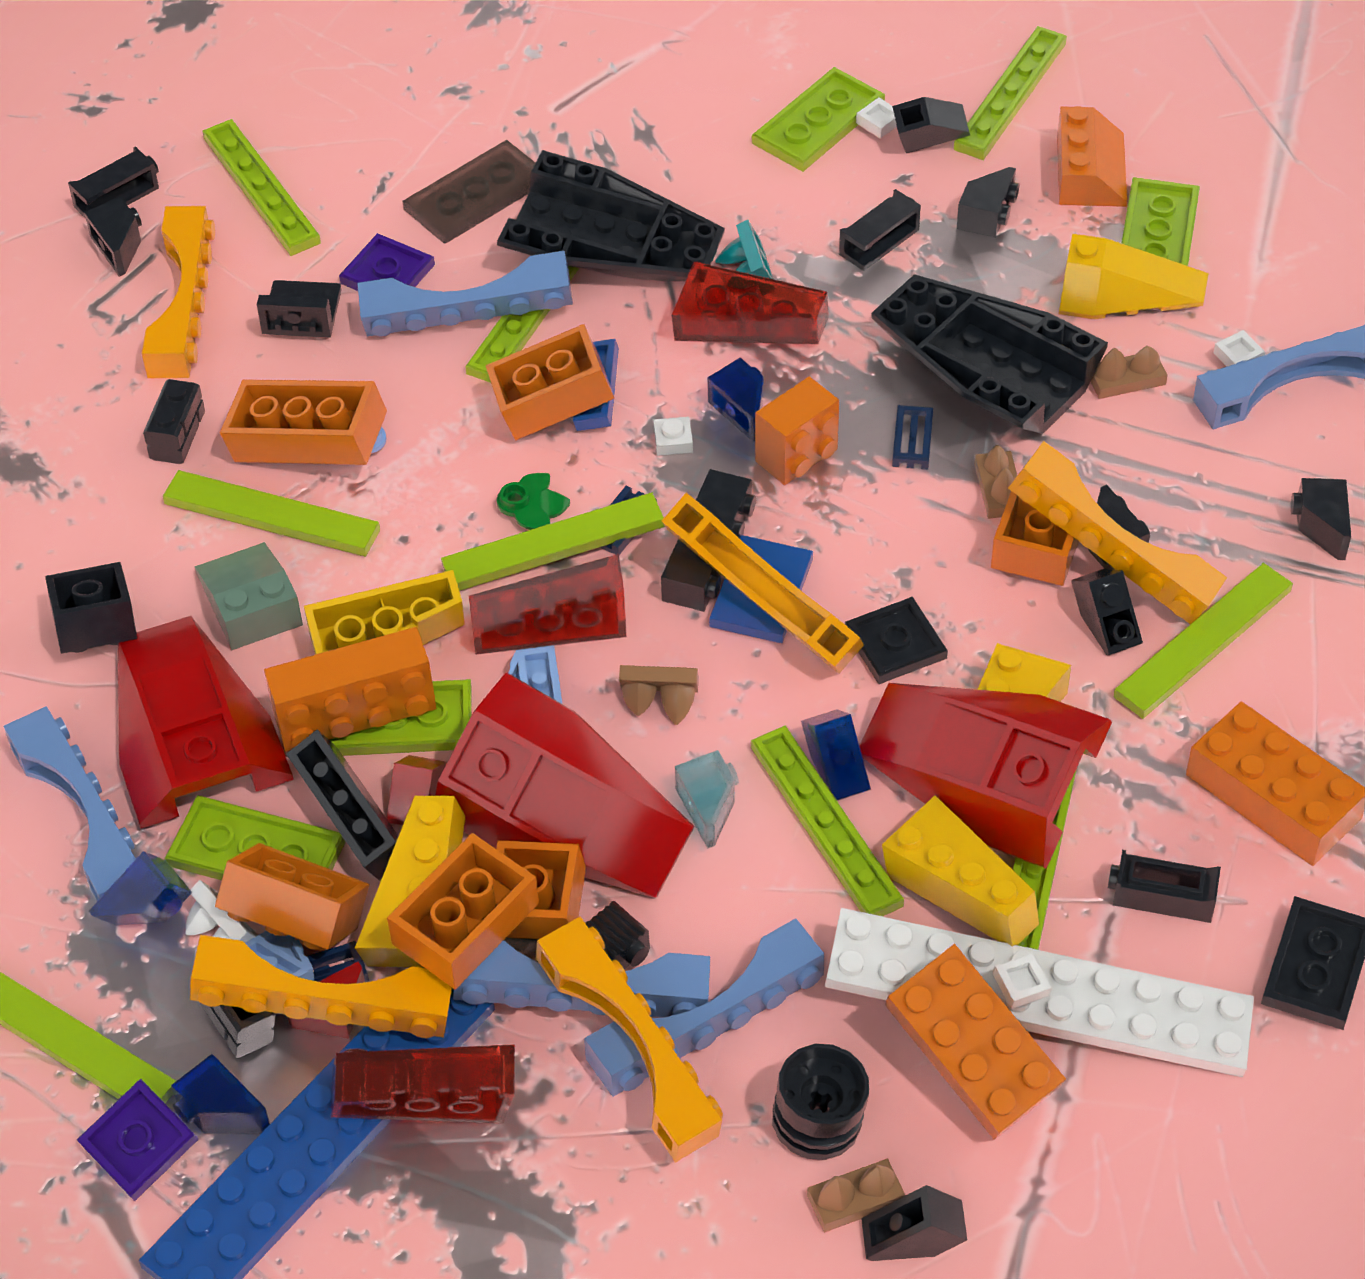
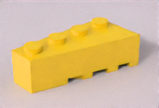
[304,570,465,655]
[977,643,1072,702]
[355,796,465,967]
[882,796,1039,947]

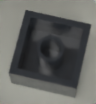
[45,562,138,654]

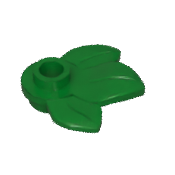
[497,473,570,530]

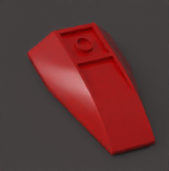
[118,616,294,829]
[435,673,695,898]
[856,683,1112,869]

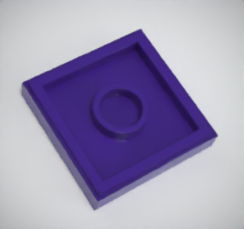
[339,233,435,291]
[77,1079,199,1201]

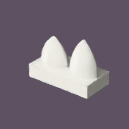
[185,880,258,943]

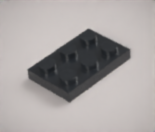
[1261,896,1365,1030]

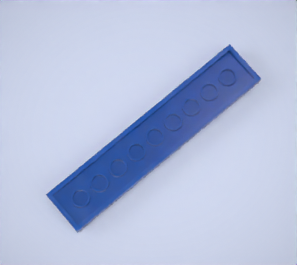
[139,967,495,1279]

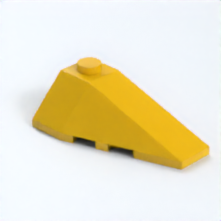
[1059,233,1209,319]

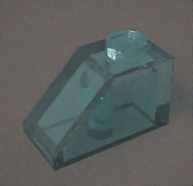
[675,750,739,848]

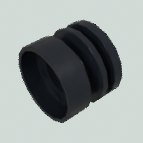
[772,1044,869,1160]

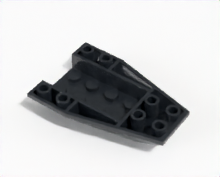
[497,150,725,281]
[871,274,1108,434]

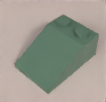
[194,542,303,650]

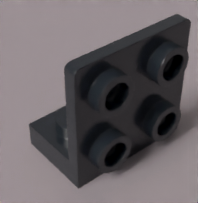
[256,280,342,338]

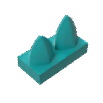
[715,220,776,293]

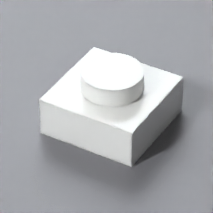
[856,98,897,139]
[1213,330,1265,367]
[653,417,693,456]
[993,953,1052,1009]

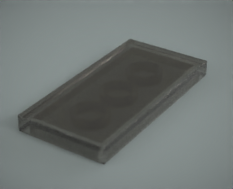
[402,139,536,244]

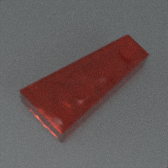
[671,261,829,344]
[469,554,627,655]
[331,1044,515,1124]

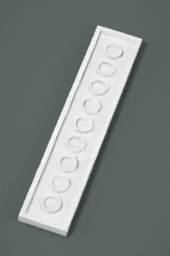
[825,908,1254,1077]

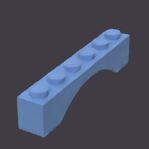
[357,251,573,337]
[1193,324,1365,430]
[3,706,152,917]
[584,918,824,1097]
[453,940,710,1017]

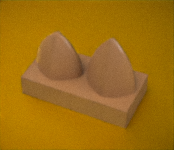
[1091,345,1168,399]
[974,445,1017,519]
[619,665,699,725]
[807,1158,906,1233]

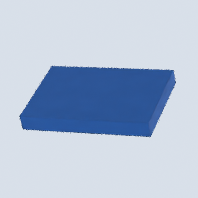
[709,535,813,644]

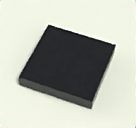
[845,596,948,684]

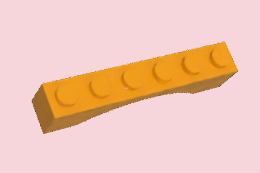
[142,206,215,378]
[1008,441,1227,624]
[662,492,864,674]
[536,916,723,1163]
[190,935,452,1038]

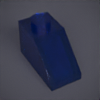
[707,357,764,442]
[801,709,871,800]
[89,851,192,925]
[171,1054,270,1134]

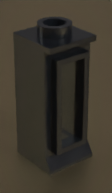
[68,146,159,217]
[839,189,921,271]
[1107,849,1221,923]

